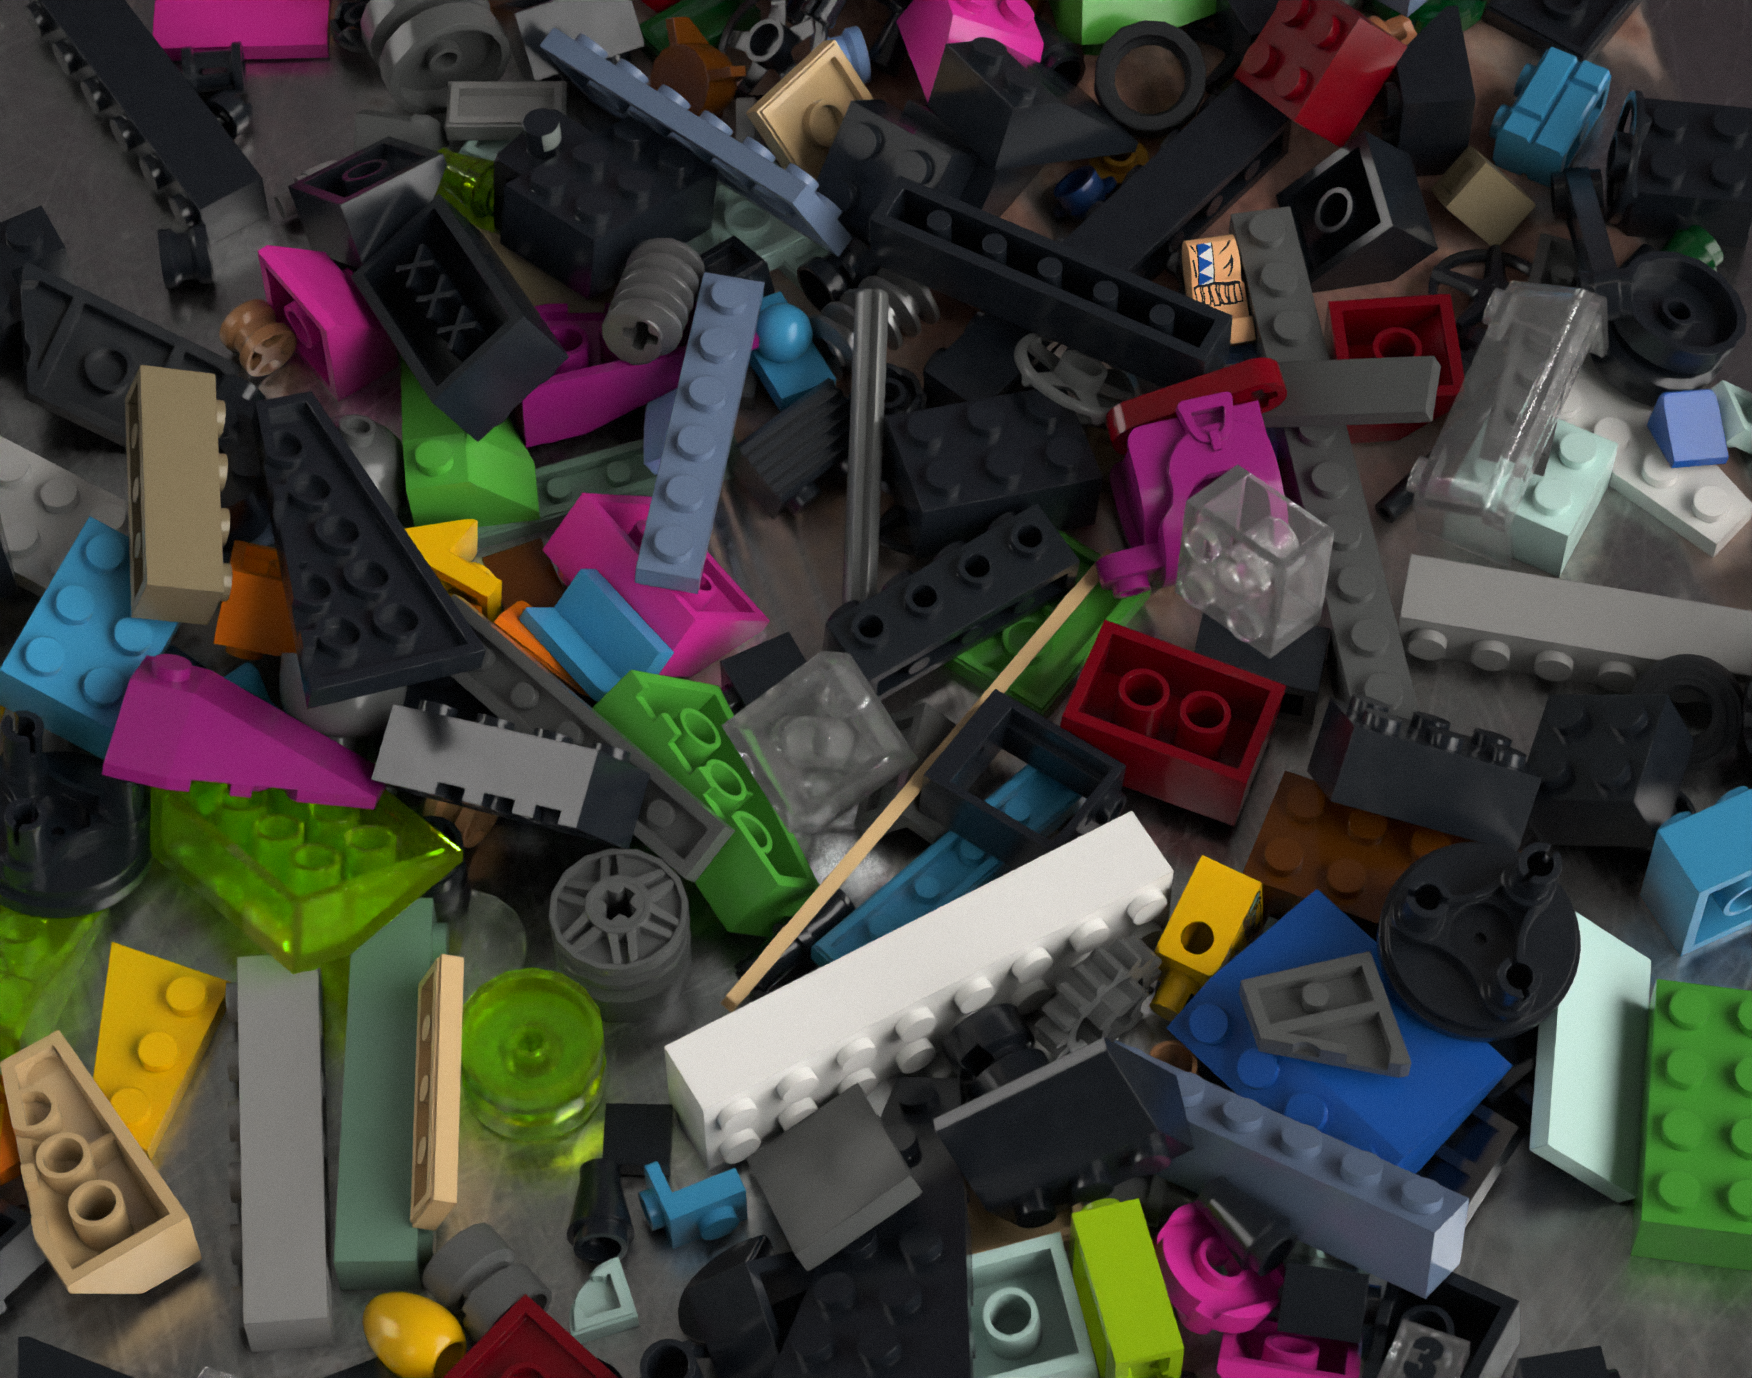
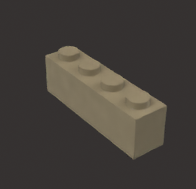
[125,365,232,625]

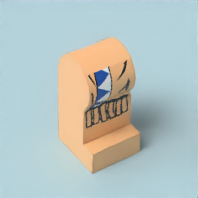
[1182,234,1256,346]

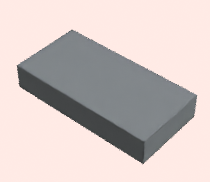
[446,81,567,140]

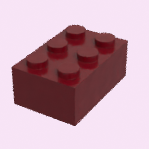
[1060,620,1287,826]

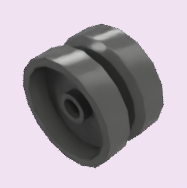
[360,0,511,115]

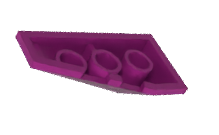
[511,301,759,448]
[102,654,387,809]

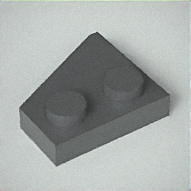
[1239,951,1411,1078]

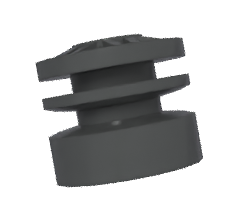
[549,848,693,1023]

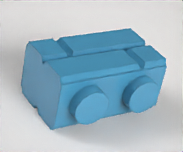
[1489,47,1612,188]

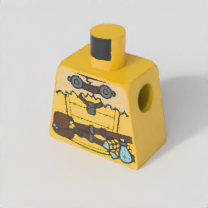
[1149,855,1263,1022]

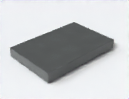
[747,1082,922,1272]

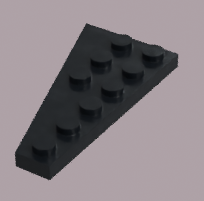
[251,391,486,709]
[772,1076,976,1378]

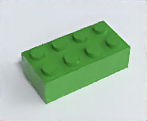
[1630,979,1752,1271]

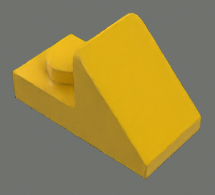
[404,519,502,623]

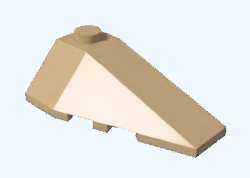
[0,1029,202,1294]

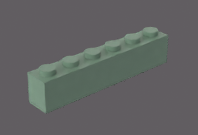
[333,898,449,1290]

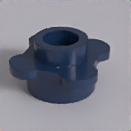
[1053,165,1117,220]

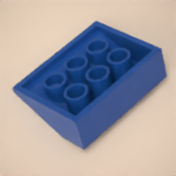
[1166,889,1513,1174]

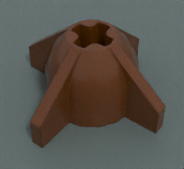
[648,17,746,119]

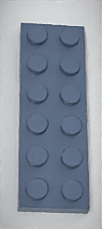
[540,27,853,257]

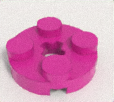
[1152,1202,1285,1335]

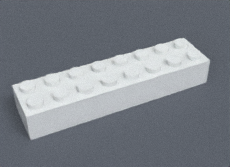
[664,811,1174,1170]

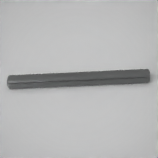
[842,289,889,605]

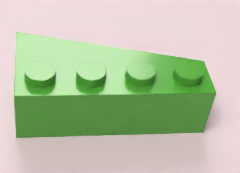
[593,670,820,937]

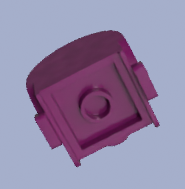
[1095,392,1288,599]

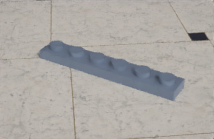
[635,272,765,594]

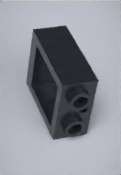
[919,689,1127,869]

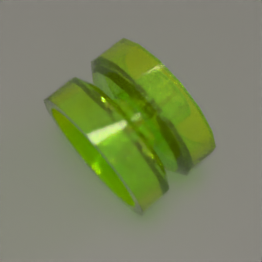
[461,967,608,1142]

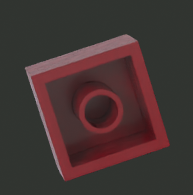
[1233,0,1408,148]

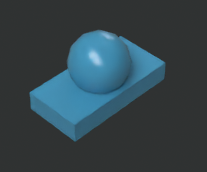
[749,291,836,412]

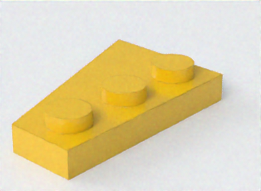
[93,942,232,1161]

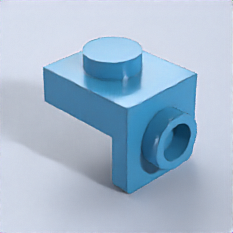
[638,1161,748,1249]

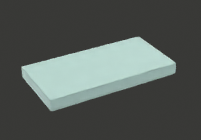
[1529,911,1651,1203]

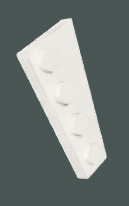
[1558,338,1752,558]

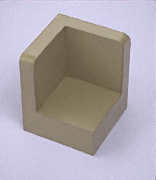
[1430,145,1536,246]

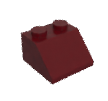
[1324,294,1468,444]

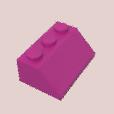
[542,493,770,677]

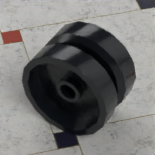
[1587,251,1747,408]

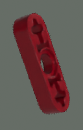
[1105,357,1287,455]

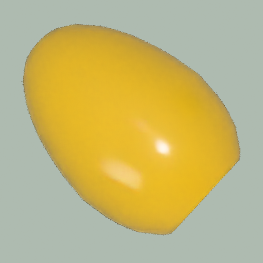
[362,1291,467,1378]

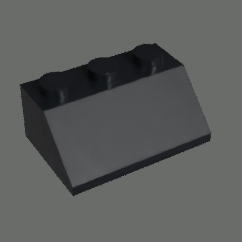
[933,1037,1195,1228]

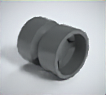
[422,1222,552,1343]

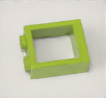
[1068,1198,1184,1378]

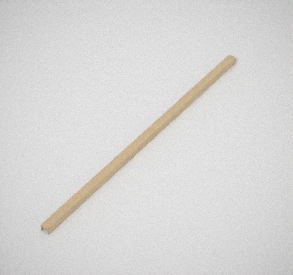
[720,548,1113,1012]

